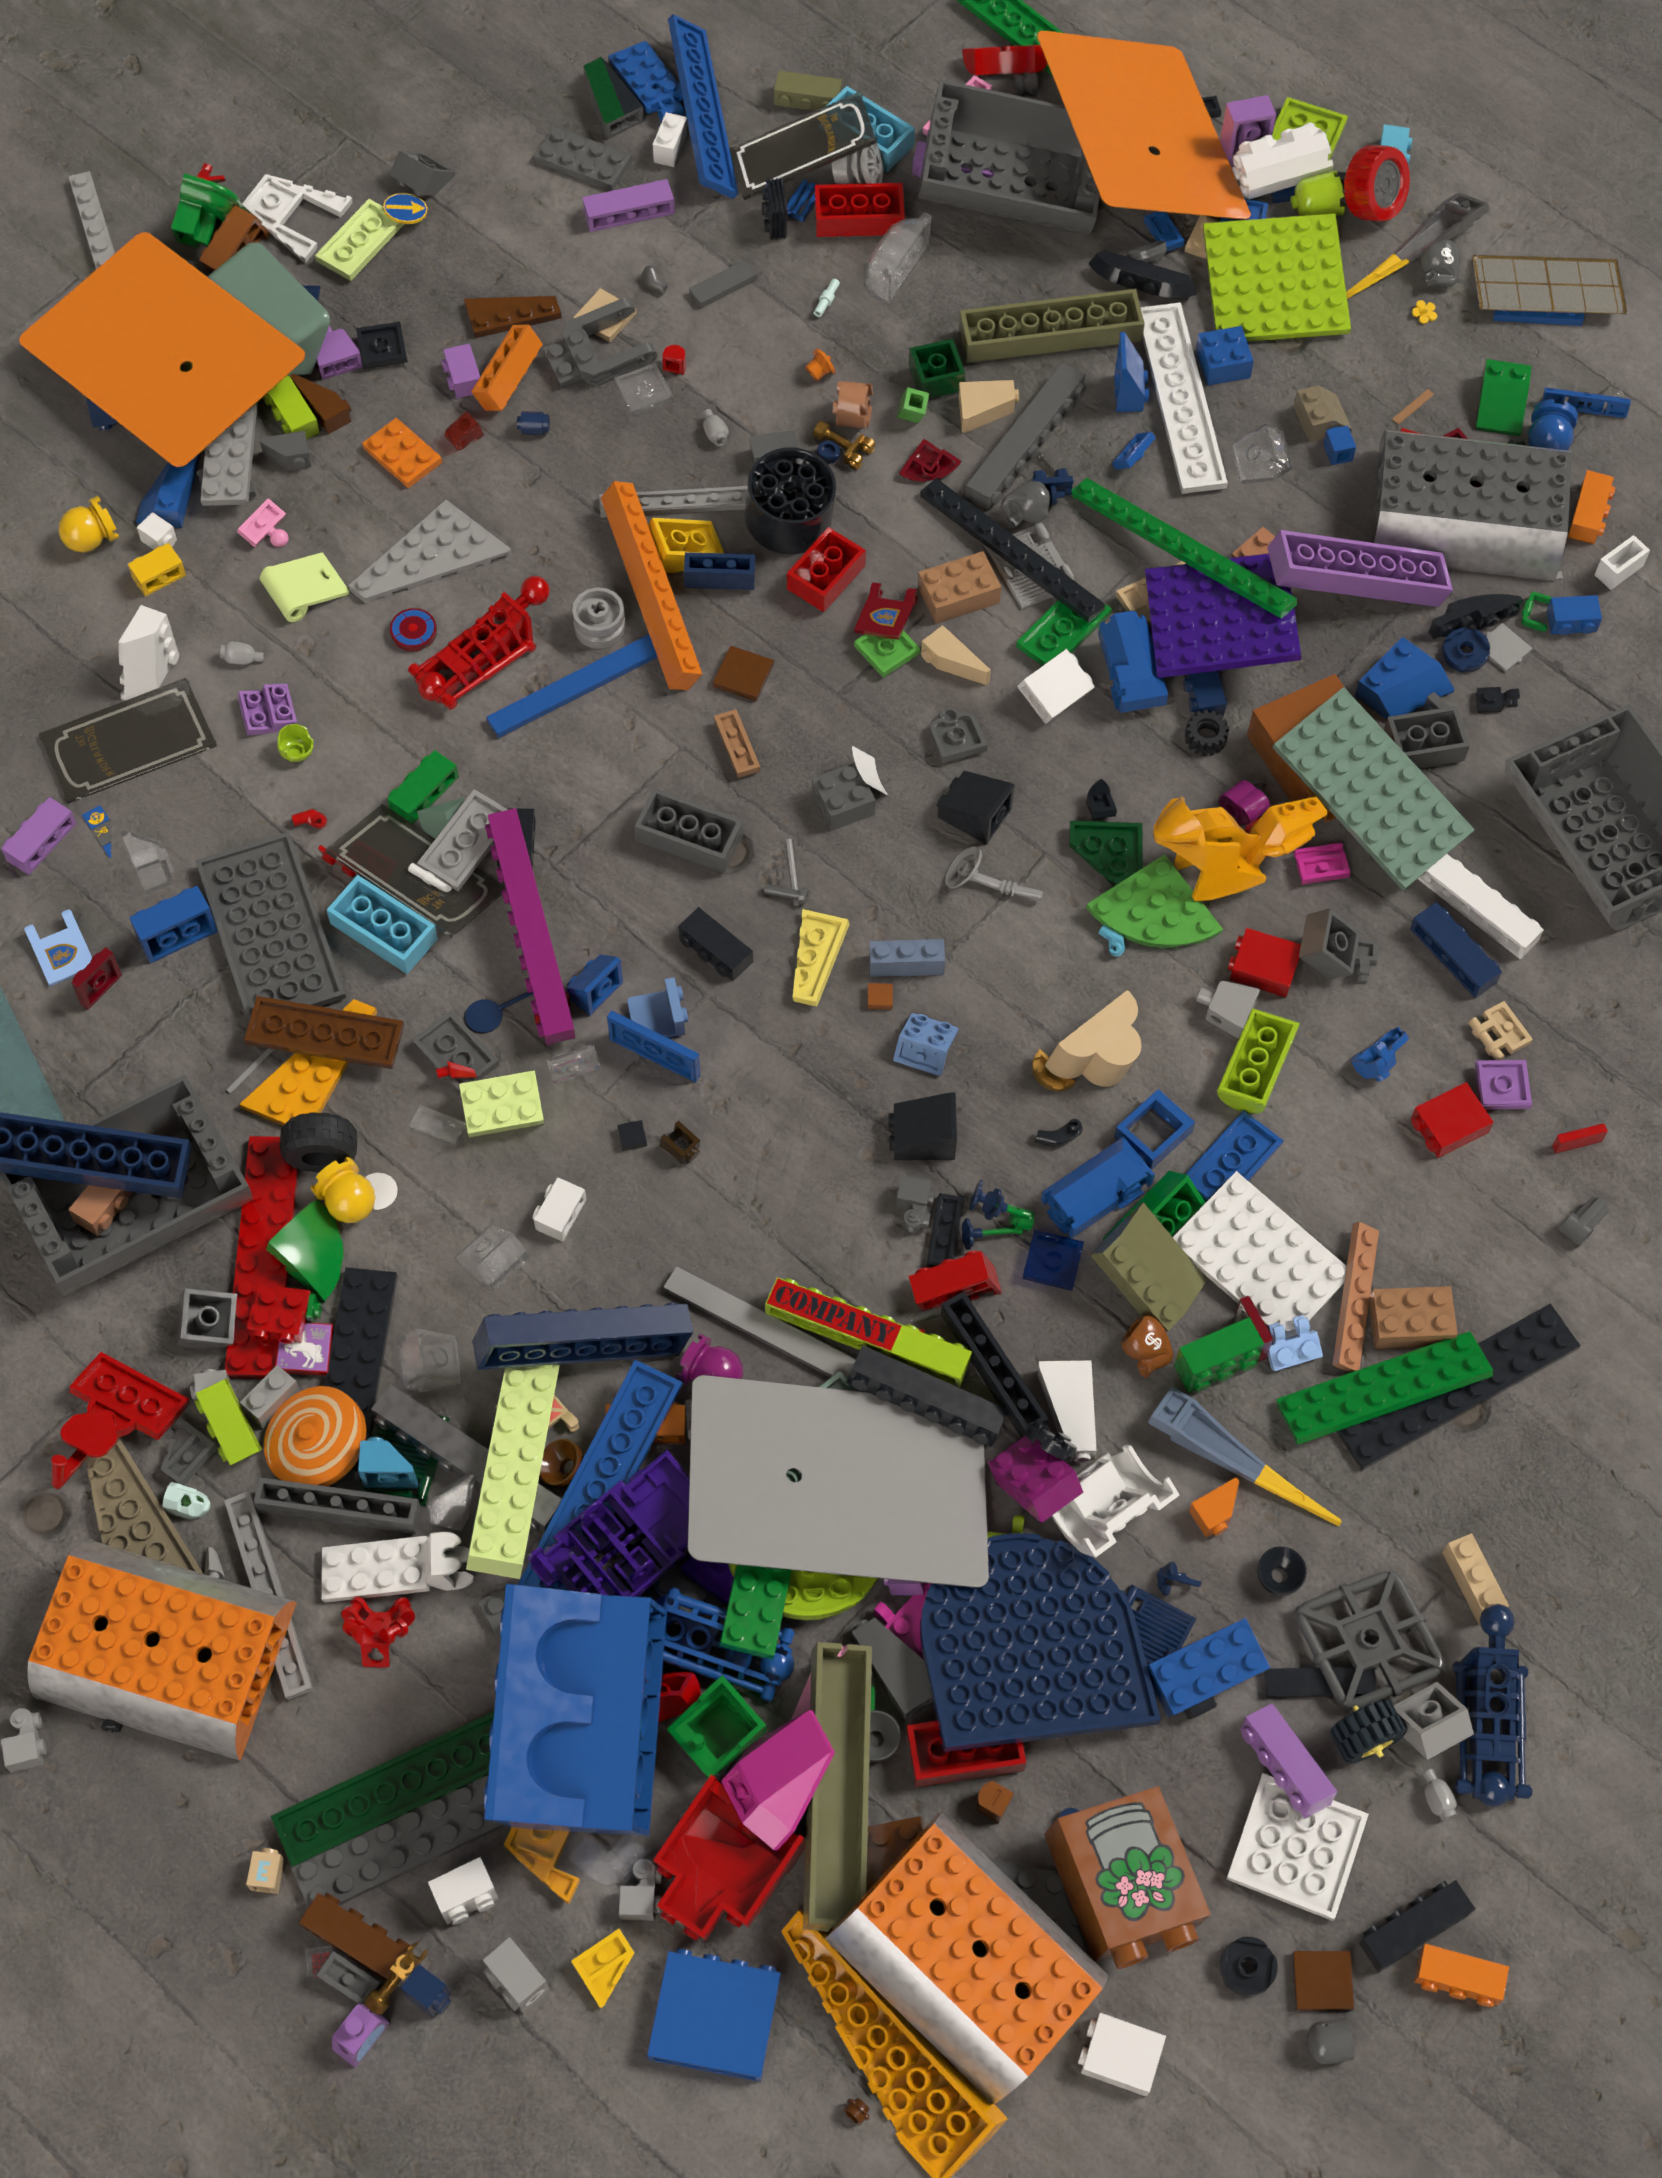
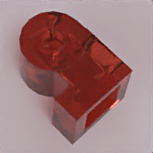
[444,411,484,450]

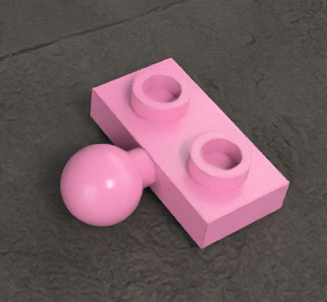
[237,498,289,547]

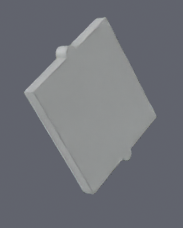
[1486,623,1533,673]

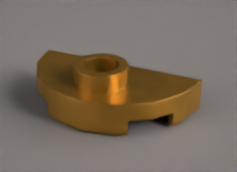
[1031,1049,1076,1092]

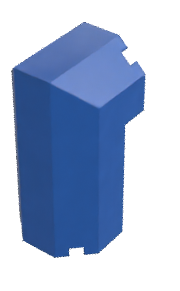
[1098,611,1168,713]
[1041,1137,1155,1238]

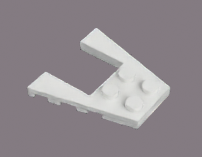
[242,174,353,263]

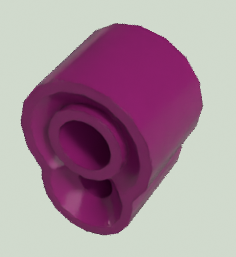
[1218,780,1270,825]

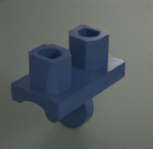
[1031,469,1073,506]

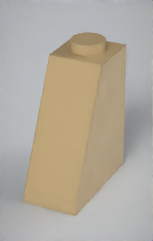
[958,380,1019,433]

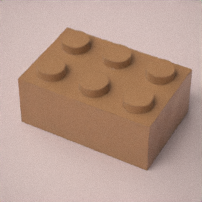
[918,551,1001,624]
[1369,1286,1458,1349]

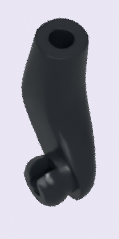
[1035,1119,1083,1148]

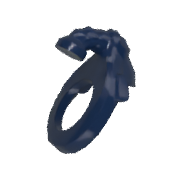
[1156,1561,1202,1596]

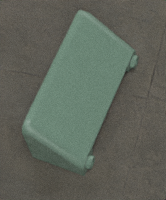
[207,243,330,375]

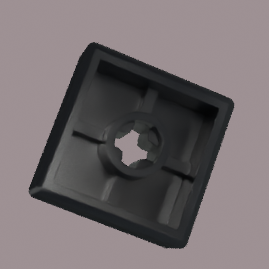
[761,178,788,240]

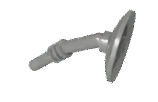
[945,846,1044,901]

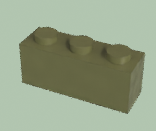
[774,71,842,112]

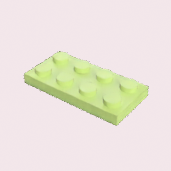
[315,199,404,281]

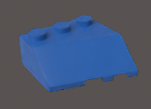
[1355,637,1455,719]

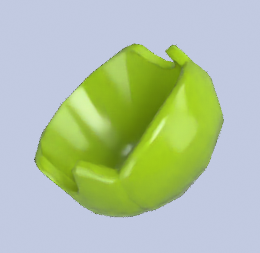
[277,724,314,763]

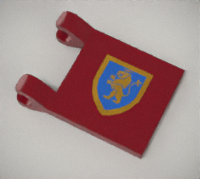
[854,582,918,640]

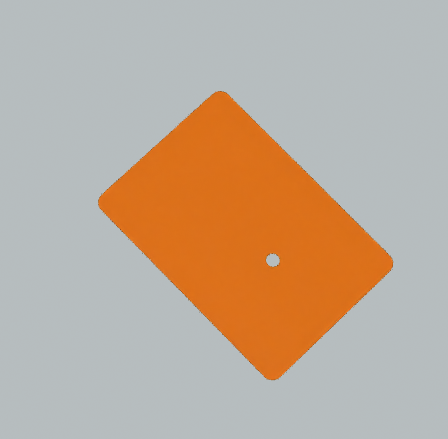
[1037,31,1251,220]
[19,232,305,467]

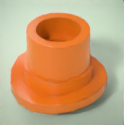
[805,348,836,381]

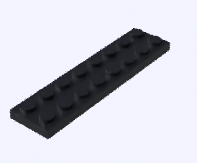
[324,1267,398,1471]

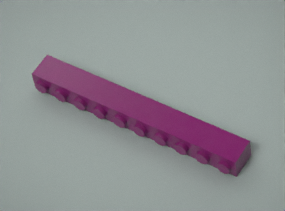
[485,808,575,1045]

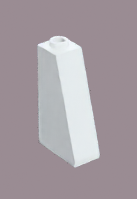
[1037,1361,1097,1463]

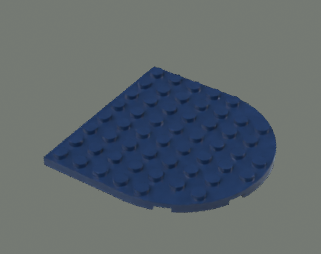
[920,1533,1161,1752]

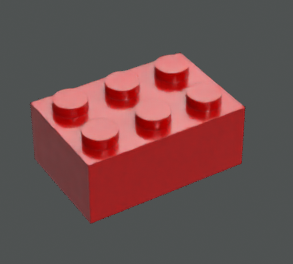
[787,527,866,612]

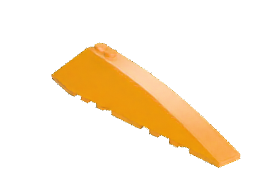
[781,1910,1008,2178]

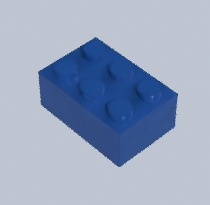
[129,886,218,964]

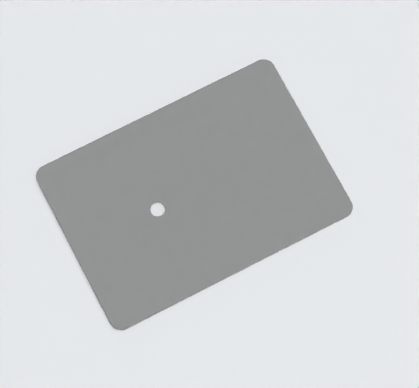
[688,1375,989,1587]

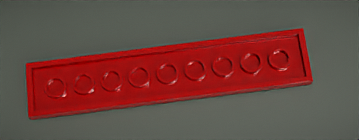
[225,1136,299,1379]

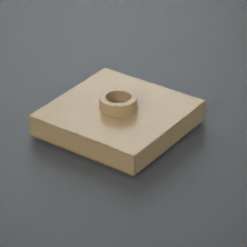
[574,288,636,342]

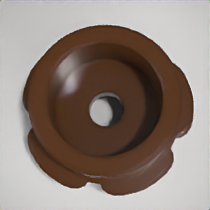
[843,2098,870,2126]

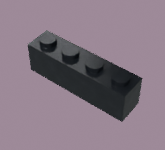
[1359,1880,1476,1973]

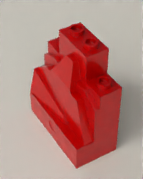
[653,1775,806,1941]

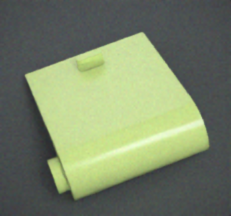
[260,552,350,622]

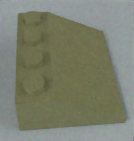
[1090,1203,1208,1331]

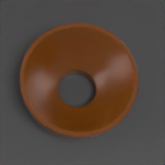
[540,1438,583,1487]

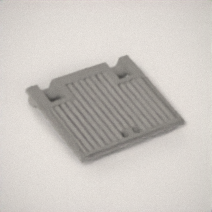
[984,522,1075,609]

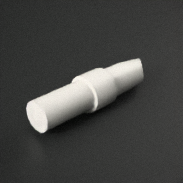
[408,863,452,892]

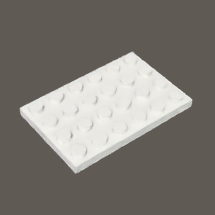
[1173,1171,1347,1339]

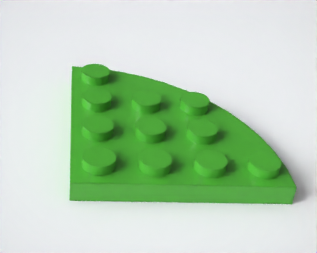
[1086,854,1223,948]

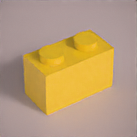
[128,543,186,597]

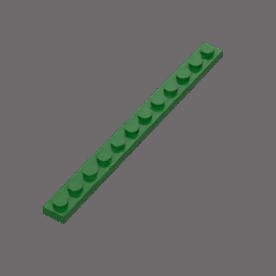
[1071,478,1297,619]

